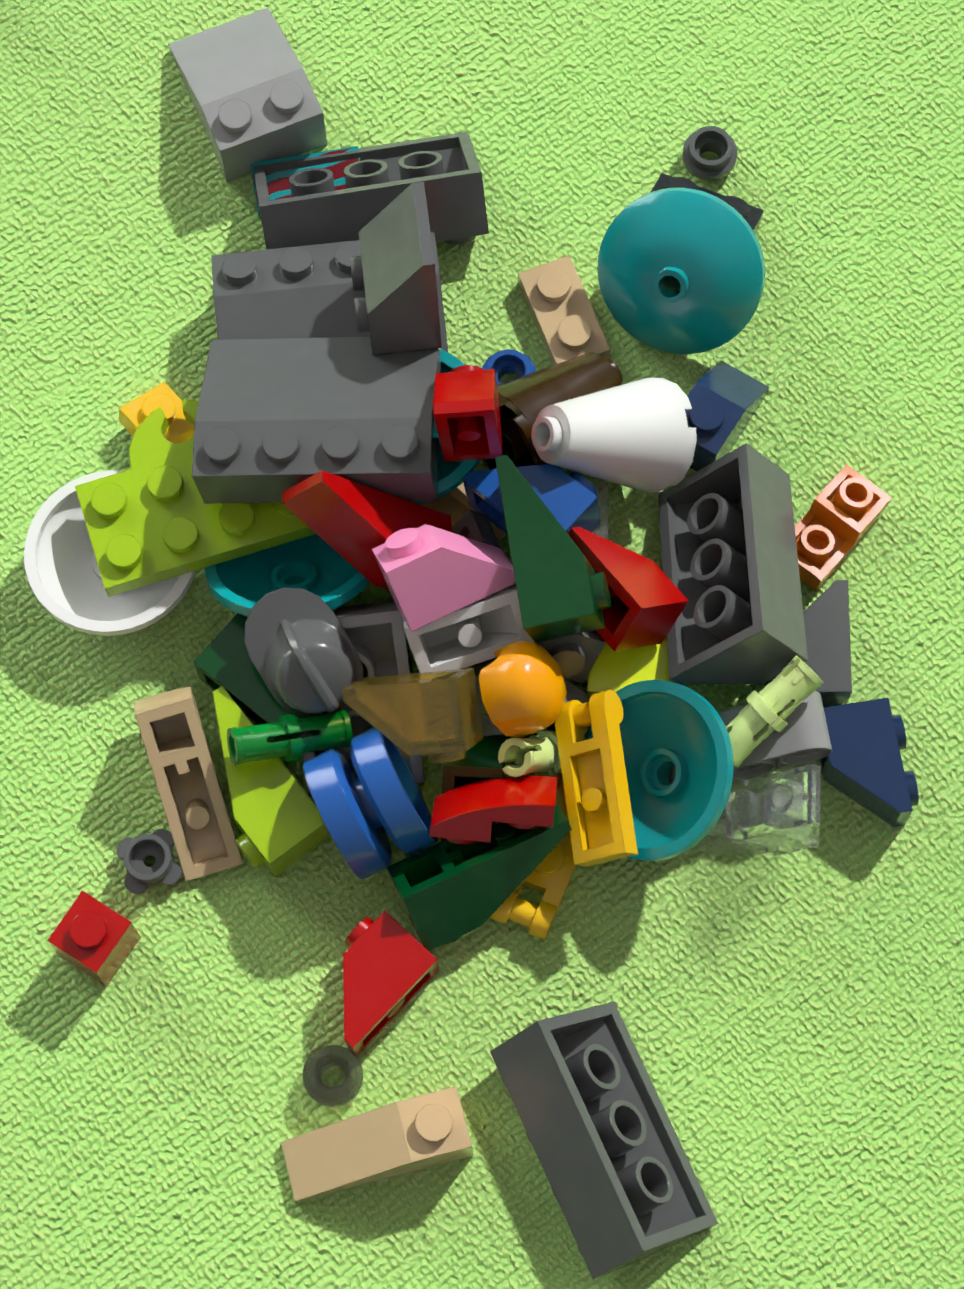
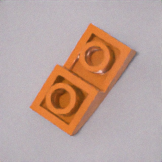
[795,464,892,592]

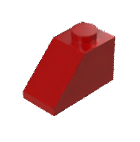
[433,365,502,462]
[568,527,689,652]
[343,911,439,1058]

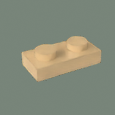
[518,255,611,365]

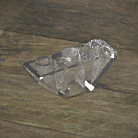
[687,764,821,856]

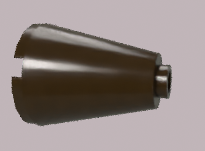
[482,352,623,469]

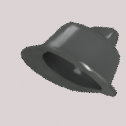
[244,587,364,718]

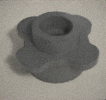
[117,829,182,895]

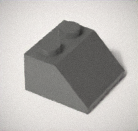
[350,182,442,355]

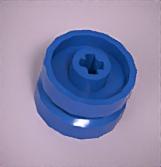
[303,724,438,880]

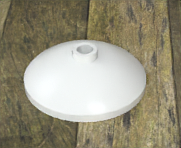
[24,470,196,636]

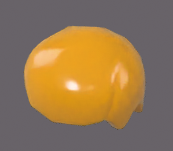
[479,640,567,738]

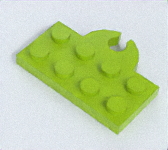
[75,400,316,597]

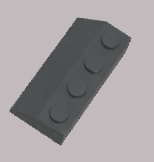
[253,131,489,250]
[658,443,808,685]
[490,1001,718,1279]

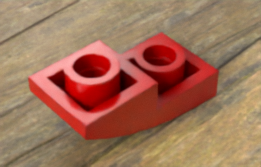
[430,776,557,844]

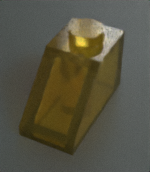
[342,668,483,763]

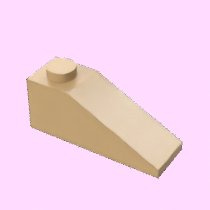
[134,685,243,881]
[281,1086,473,1203]

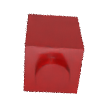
[47,890,141,986]

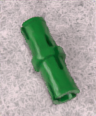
[227,710,353,766]

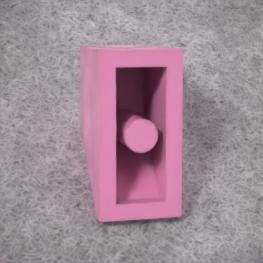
[372,524,516,632]

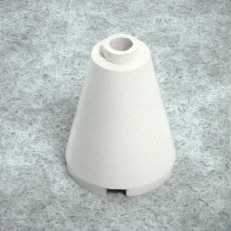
[531,378,697,493]

